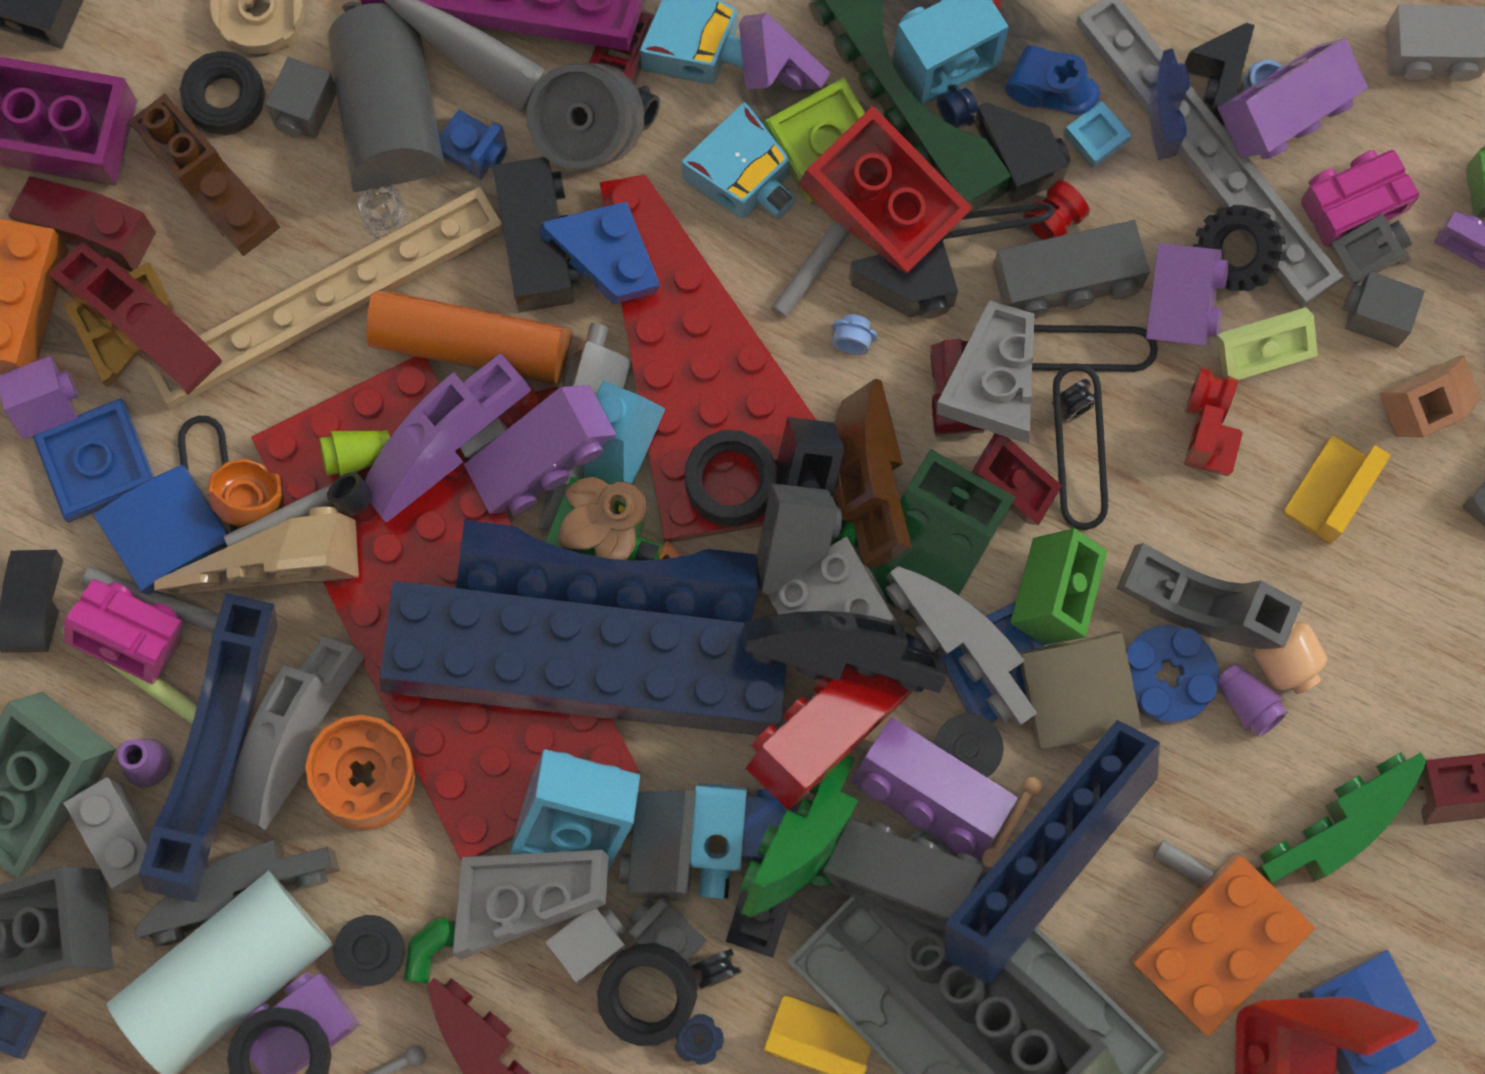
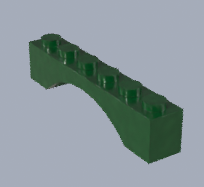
[809,0,1011,221]

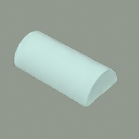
[106,870,333,1074]

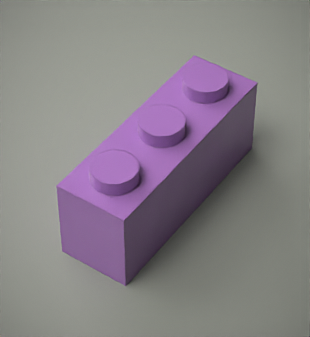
[1217,38,1368,160]
[464,385,617,515]
[851,717,1018,860]

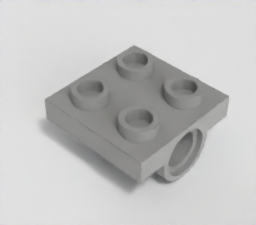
[767,536,898,623]

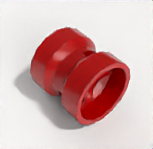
[1023,180,1090,240]

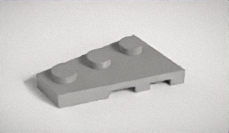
[937,300,1034,444]
[453,850,609,960]

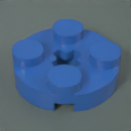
[1126,625,1219,725]

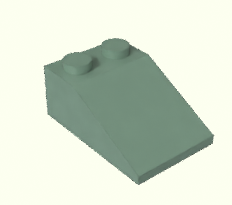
[0,692,116,879]

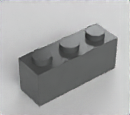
[993,220,1150,318]
[824,819,987,932]

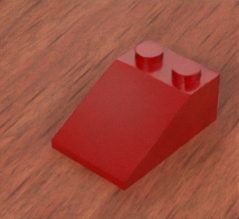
[797,106,973,275]

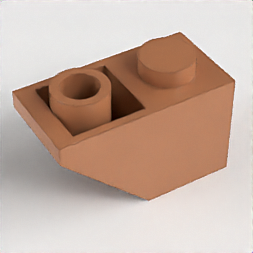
[1379,355,1481,438]

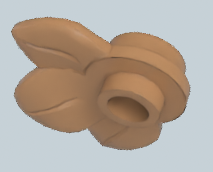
[559,477,646,560]

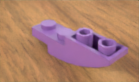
[365,353,531,523]

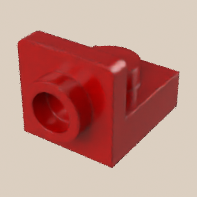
[1184,404,1242,476]

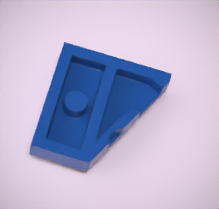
[539,202,660,304]

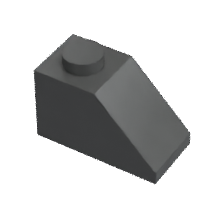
[756,484,842,594]

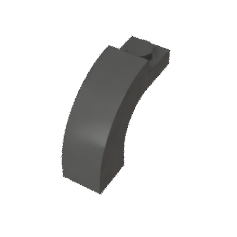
[1116,543,1302,649]

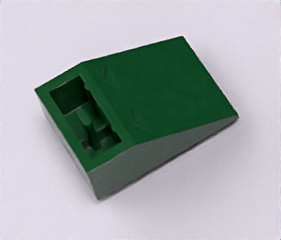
[867,448,1015,619]

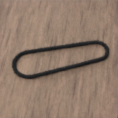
[941,203,1055,240]

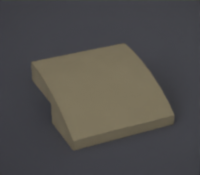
[1019,631,1142,749]

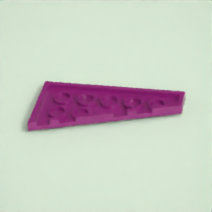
[361,0,645,51]

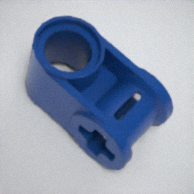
[1004,45,1100,115]

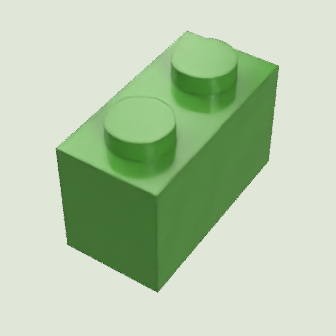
[1010,528,1107,645]

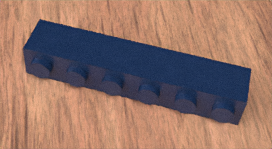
[944,720,1160,985]

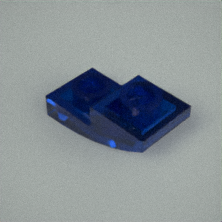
[1150,48,1190,161]

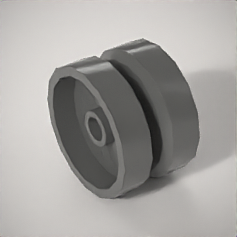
[527,64,644,169]

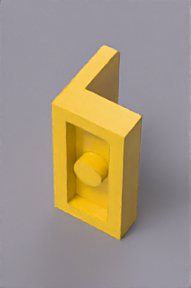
[1283,436,1391,544]
[763,996,872,1074]

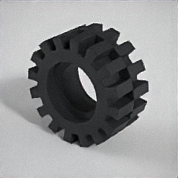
[1193,205,1286,291]

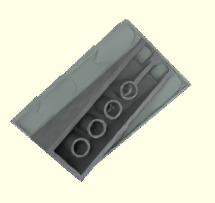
[787,828,1168,1074]

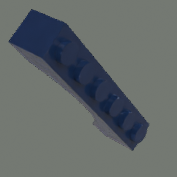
[456,520,758,623]
[138,593,278,902]

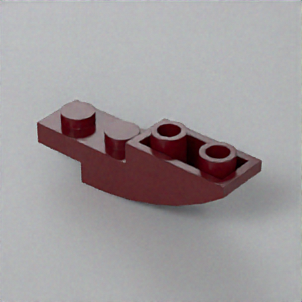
[48,241,222,395]
[427,978,532,1074]

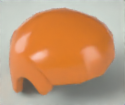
[208,458,282,527]

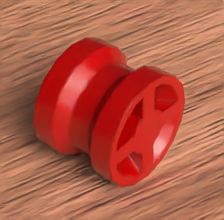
[1185,367,1238,424]

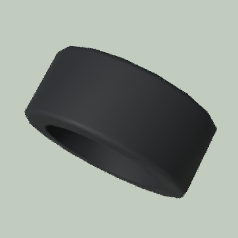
[685,430,776,527]
[597,943,697,1046]
[227,1007,332,1074]

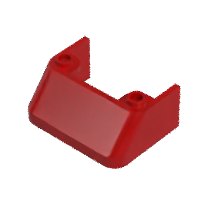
[1235,997,1418,1074]

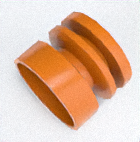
[305,715,416,831]

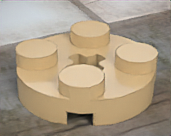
[210,0,305,54]

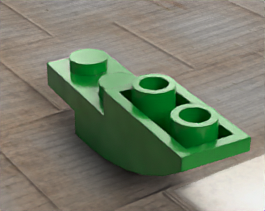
[1255,752,1426,884]
[740,755,858,917]

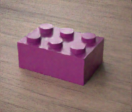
[0,57,138,186]

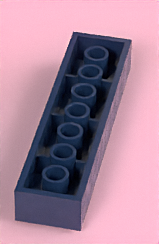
[380,581,786,736]

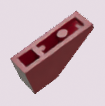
[8,176,156,271]

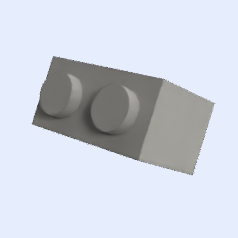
[1386,5,1485,81]
[64,777,150,894]

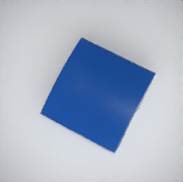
[93,465,229,595]

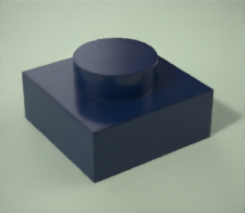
[0,992,47,1060]

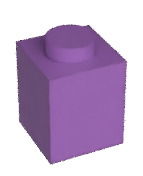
[0,356,79,439]

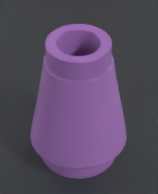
[1217,663,1288,737]
[117,738,171,787]

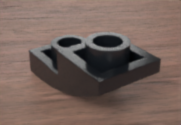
[0,549,63,653]

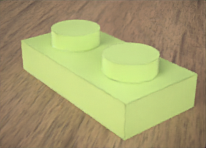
[1217,307,1318,380]

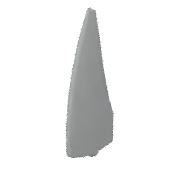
[384,0,547,113]
[538,323,632,531]

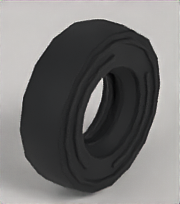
[180,51,265,135]

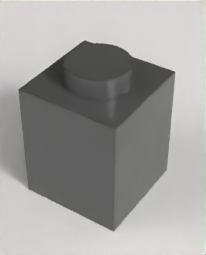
[265,57,337,139]
[1343,271,1425,347]

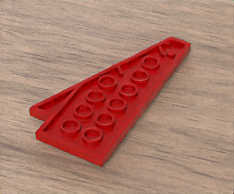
[599,174,816,543]

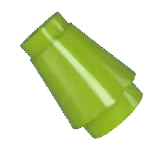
[319,430,390,477]

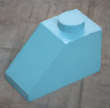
[584,380,666,485]

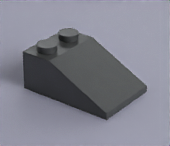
[0,866,114,992]

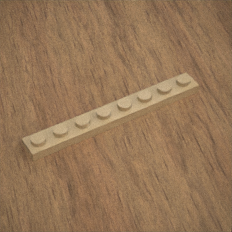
[145,186,503,410]

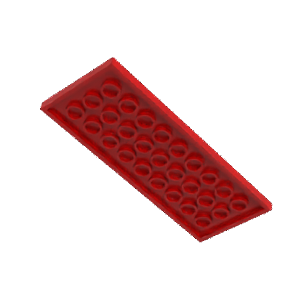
[251,356,640,860]

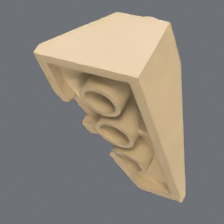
[154,507,359,596]

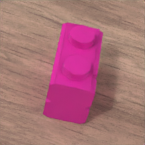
[1301,150,1419,248]
[64,579,183,684]

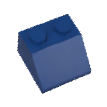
[1298,950,1437,1074]

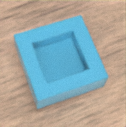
[1064,101,1132,168]

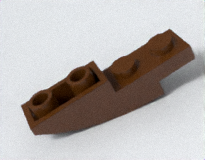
[128,94,281,257]
[834,379,912,568]

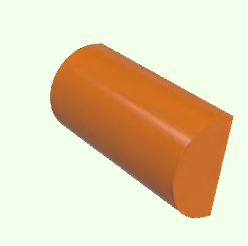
[366,291,574,385]

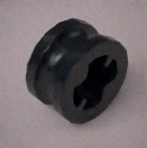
[1052,379,1095,423]
[691,949,742,990]

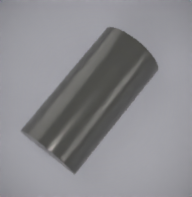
[328,3,447,192]

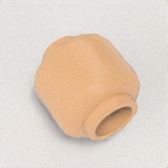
[1253,622,1328,694]

